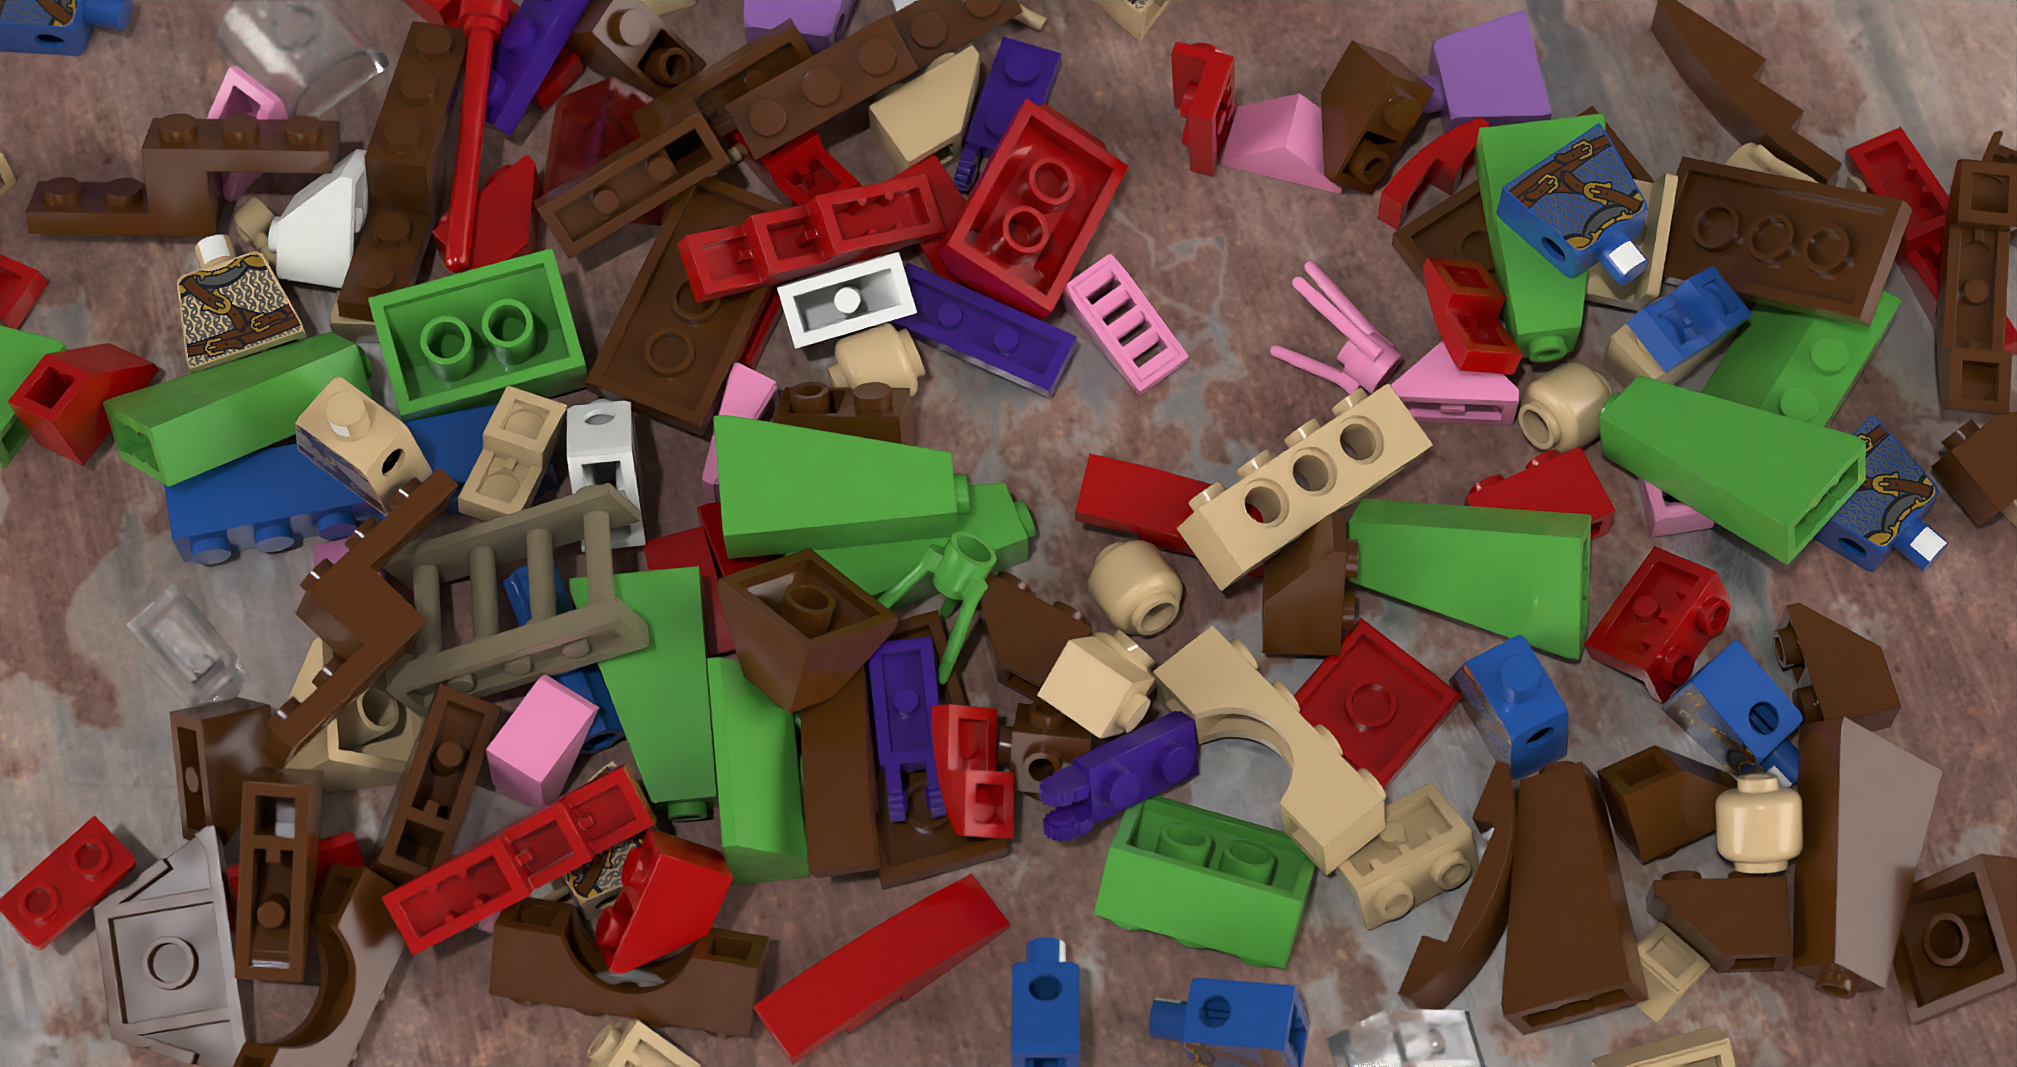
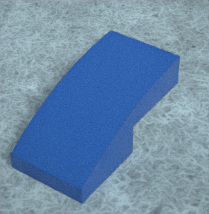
[1626,266,1753,373]

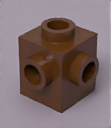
[998,700,1094,799]

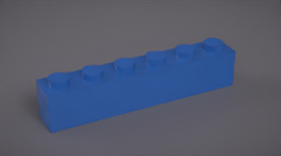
[164,404,559,564]

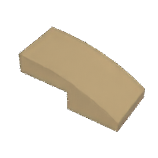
[458,385,567,521]

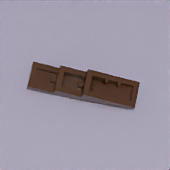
[1650,0,1842,186]
[801,660,880,878]

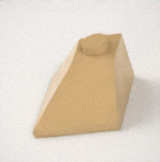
[284,637,426,792]

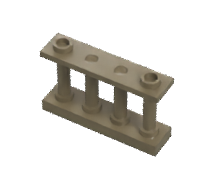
[383,483,649,717]

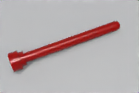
[444,0,510,274]

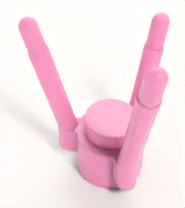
[1270,261,1404,394]

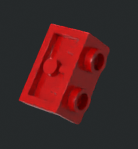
[1171,42,1236,177]
[1584,546,1732,703]
[0,815,137,951]

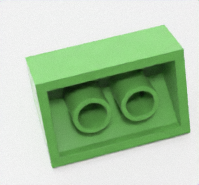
[368,248,588,422]
[1701,290,1901,428]
[707,657,810,885]
[1093,795,1316,970]

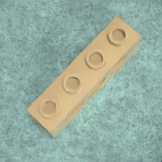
[1177,383,1433,591]

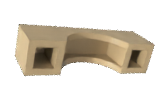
[1153,625,1386,876]

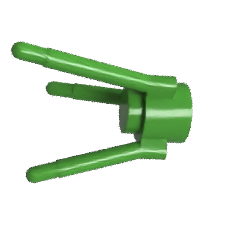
[877,532,997,685]

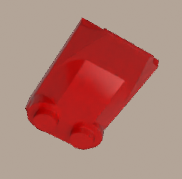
[938,98,1129,320]

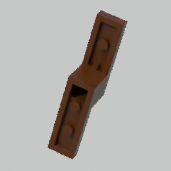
[725,0,1023,160]
[534,18,814,259]
[337,21,468,322]
[25,113,341,236]
[261,467,458,771]

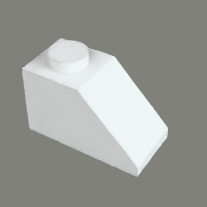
[268,149,368,288]
[777,252,917,349]

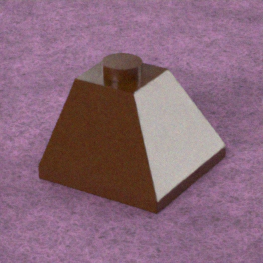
[716,548,899,714]
[1893,854,2017,1025]

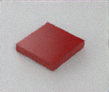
[1293,618,1462,792]

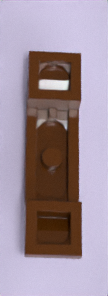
[1937,159,2017,416]
[1398,761,1519,1022]

